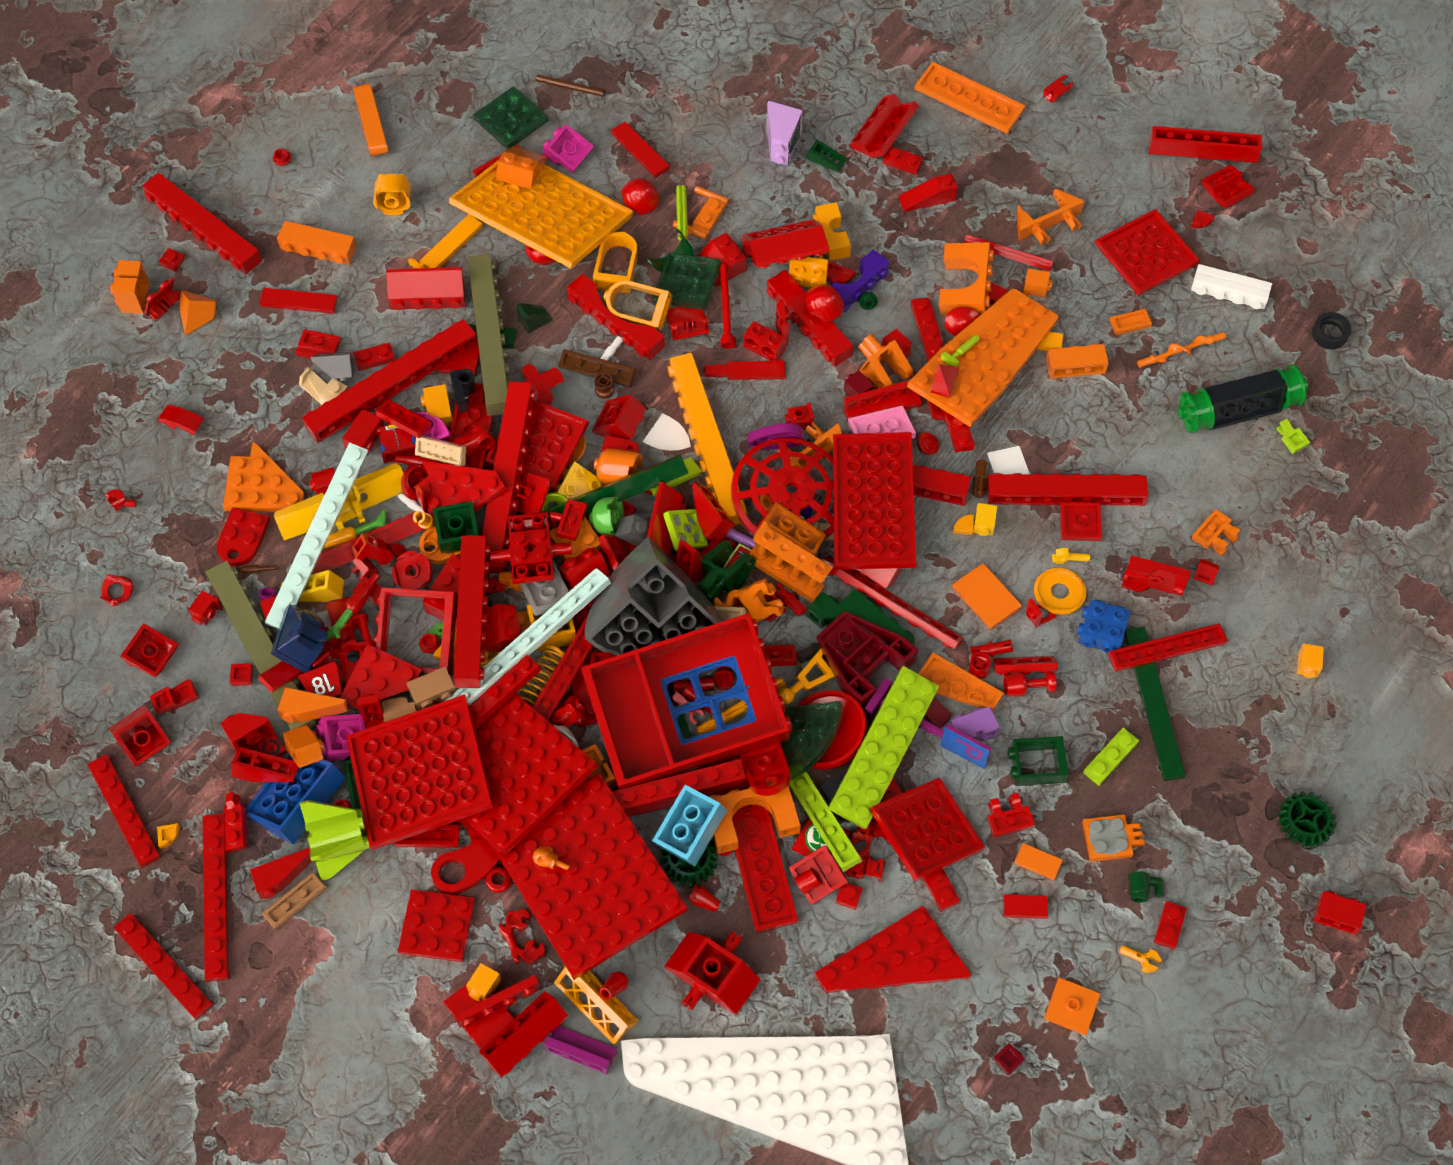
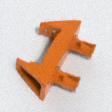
[1017,189,1084,246]
[777,422,842,482]

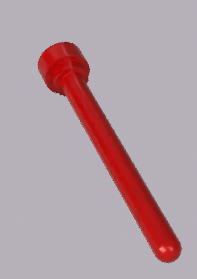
[720,263,736,349]

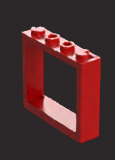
[374,588,458,675]

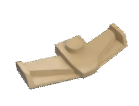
[299,367,348,406]

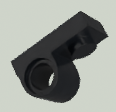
[450,369,476,413]

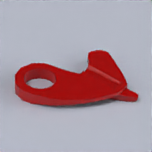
[430,819,500,895]

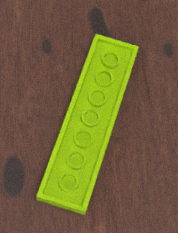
[828,666,939,830]

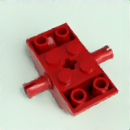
[490,512,572,584]
[664,931,761,1016]

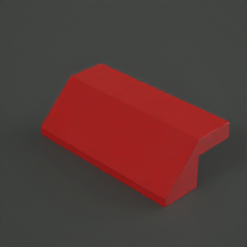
[849,94,919,158]

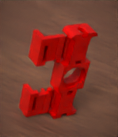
[845,816,890,881]

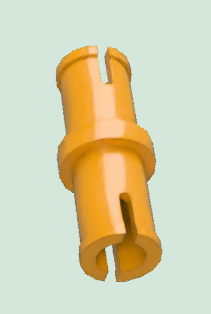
[413,511,435,529]

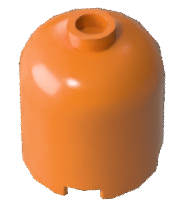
[594,448,643,485]

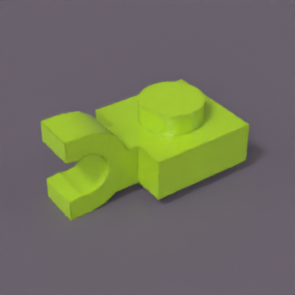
[1277,419,1310,454]

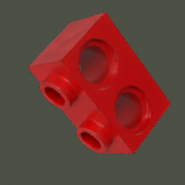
[744,321,786,361]

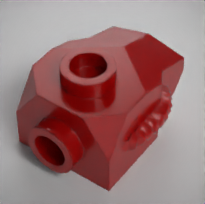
[550,693,587,727]

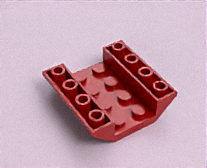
[742,219,830,268]

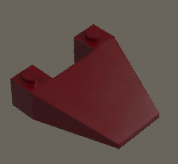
[816,611,919,710]

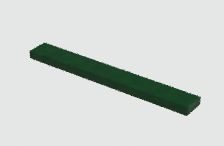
[541,454,688,530]
[1124,627,1186,781]

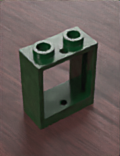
[1008,736,1069,786]

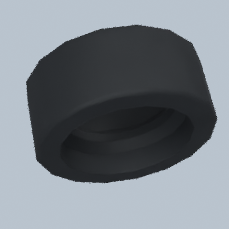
[1312,312,1351,350]

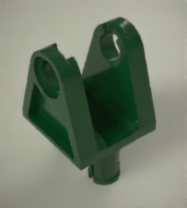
[698,540,756,603]

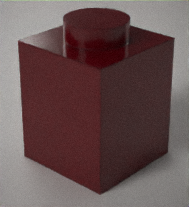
[844,370,874,396]

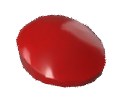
[944,307,979,336]
[401,464,429,500]

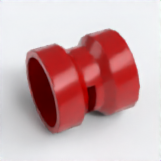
[968,652,991,679]

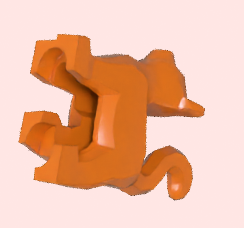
[714,578,785,622]

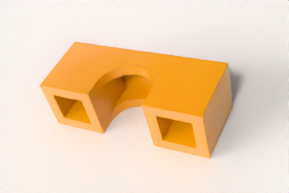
[812,202,851,261]

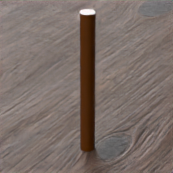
[536,74,605,97]

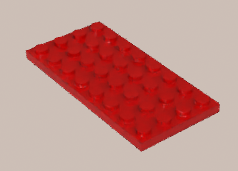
[833,432,916,570]

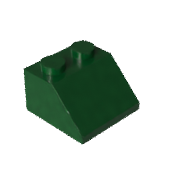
[433,501,479,554]

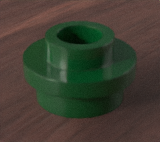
[859,292,878,310]

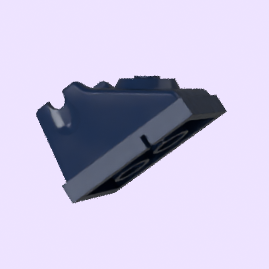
[271,604,328,673]

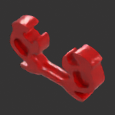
[499,908,545,965]

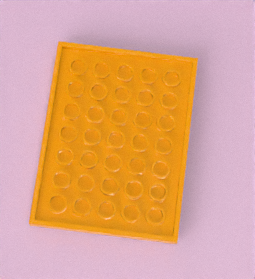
[449,161,633,269]

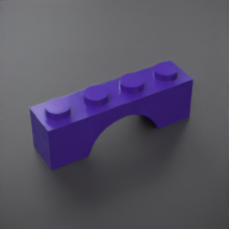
[831,249,890,313]

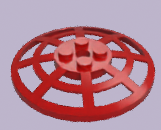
[731,438,834,540]

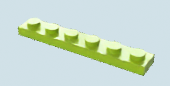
[789,762,862,872]

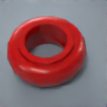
[485,867,512,893]

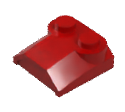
[120,623,179,678]

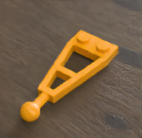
[778,648,835,704]

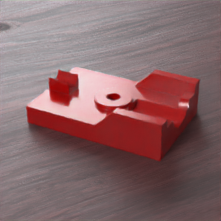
[1121,555,1191,596]

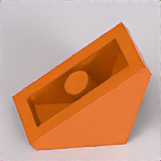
[179,290,217,336]

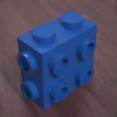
[1077,599,1131,653]

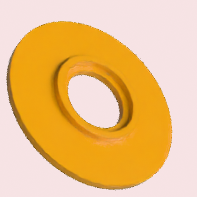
[1034,568,1086,615]

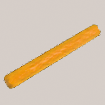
[696,678,786,735]

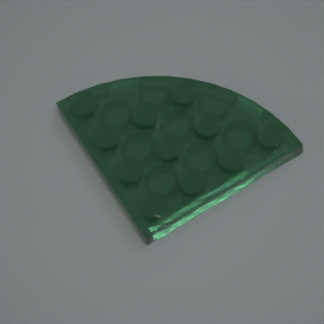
[780,701,843,780]

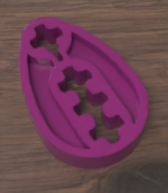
[747,423,804,450]

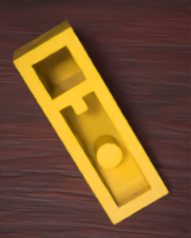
[281,570,344,602]

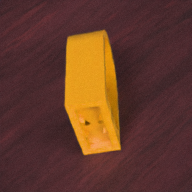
[593,232,638,294]
[604,280,672,332]

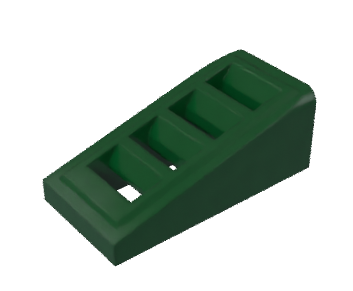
[805,139,847,172]

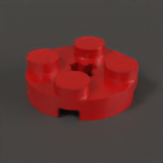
[392,551,433,590]

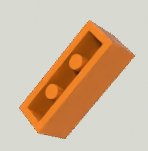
[1045,344,1109,379]

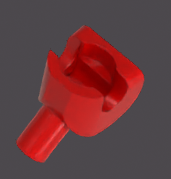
[105,489,137,511]

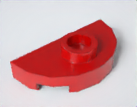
[827,261,856,284]

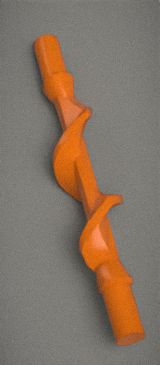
[1137,332,1226,368]

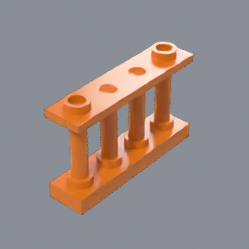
[750,524,833,602]

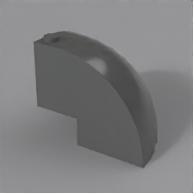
[585,537,724,656]

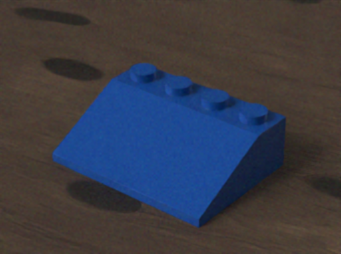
[246,754,346,845]

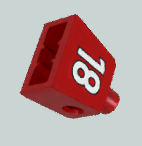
[298,662,343,698]

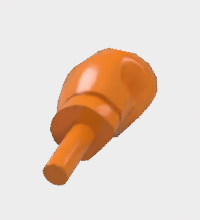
[533,846,570,870]

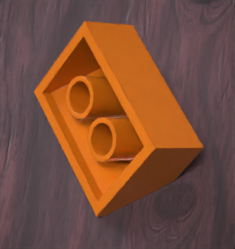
[753,502,826,555]

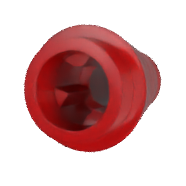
[688,885,721,912]
[600,972,628,1000]

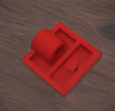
[789,845,848,905]

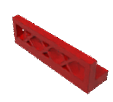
[843,380,922,422]

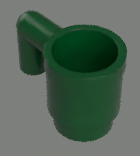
[1128,872,1164,903]

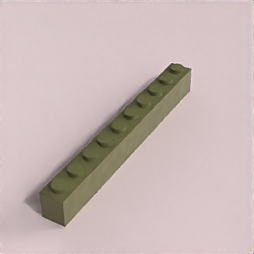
[467,254,510,416]
[205,561,316,730]

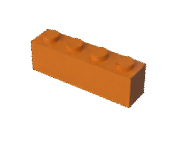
[277,221,357,265]

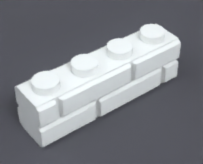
[1191,264,1272,309]

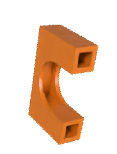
[939,242,994,315]
[710,783,801,854]

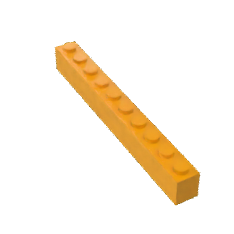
[667,353,747,525]

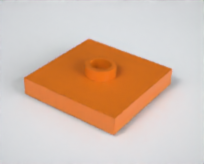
[1044,977,1100,1036]

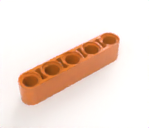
[353,83,388,157]

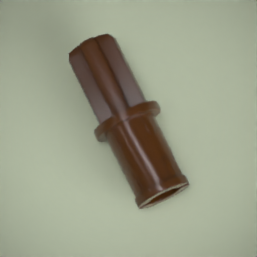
[973,460,989,498]

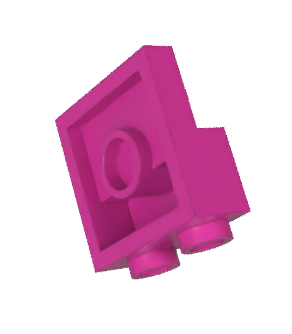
[542,124,594,173]
[316,714,365,761]

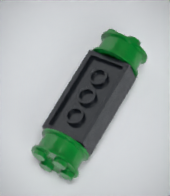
[1177,364,1308,433]

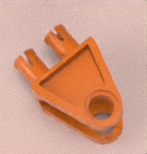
[858,333,914,394]

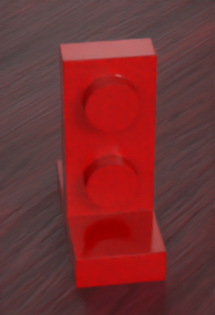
[357,694,384,729]

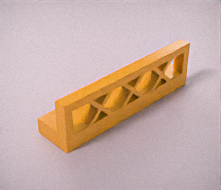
[554,967,639,1044]

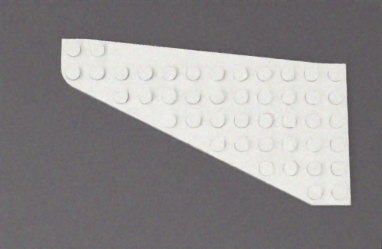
[621,1034,909,1165]

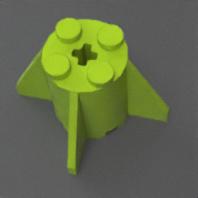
[300,800,370,881]

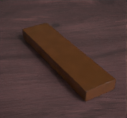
[558,349,636,388]

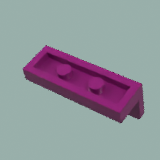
[544,1026,617,1074]

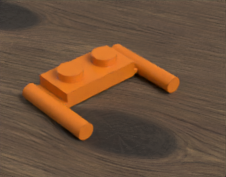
[673,186,730,240]

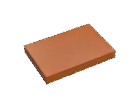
[952,563,1022,631]

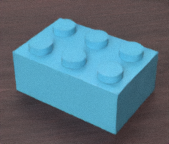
[652,785,727,866]

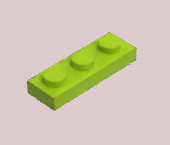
[1083,728,1140,786]

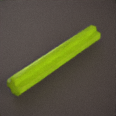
[676,185,688,241]

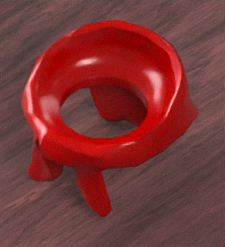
[100,574,133,606]

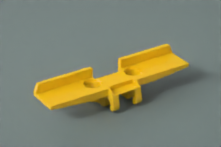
[274,463,403,540]

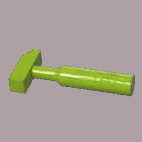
[940,335,980,366]

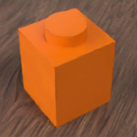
[1023,268,1052,298]

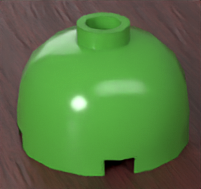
[589,497,624,536]

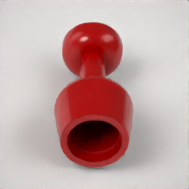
[1003,671,1057,697]

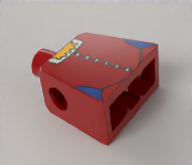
[380,421,418,464]

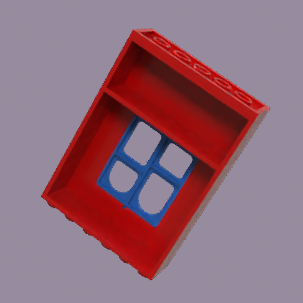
[580,613,792,790]

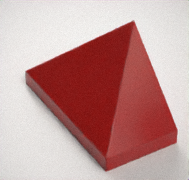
[931,362,959,398]

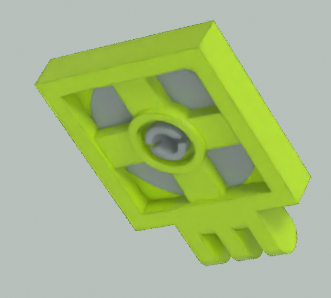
[663,509,709,551]

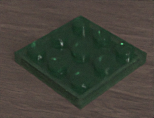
[473,86,549,149]
[652,253,722,310]

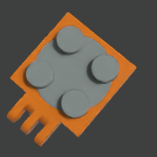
[1082,815,1145,862]

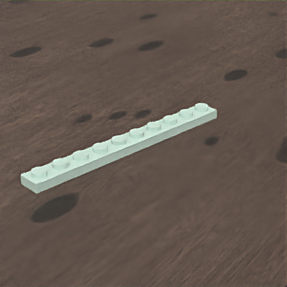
[265,442,368,629]
[446,568,611,705]

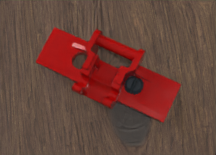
[325,597,375,685]

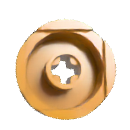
[373,174,411,216]

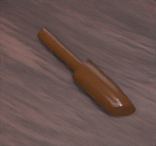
[239,565,278,573]

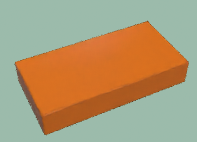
[1109,309,1152,336]
[1014,843,1063,881]

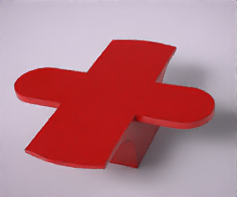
[522,364,564,405]

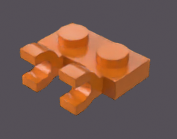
[1191,509,1240,556]

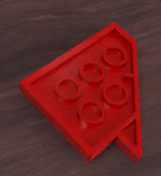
[414,461,508,522]

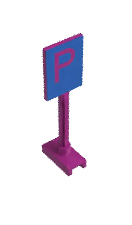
[865,678,991,769]

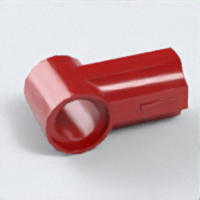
[453,424,495,453]

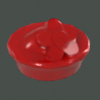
[917,432,939,455]

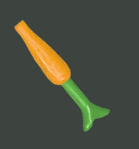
[323,509,387,549]

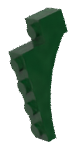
[806,589,915,645]

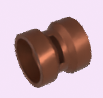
[594,373,614,399]

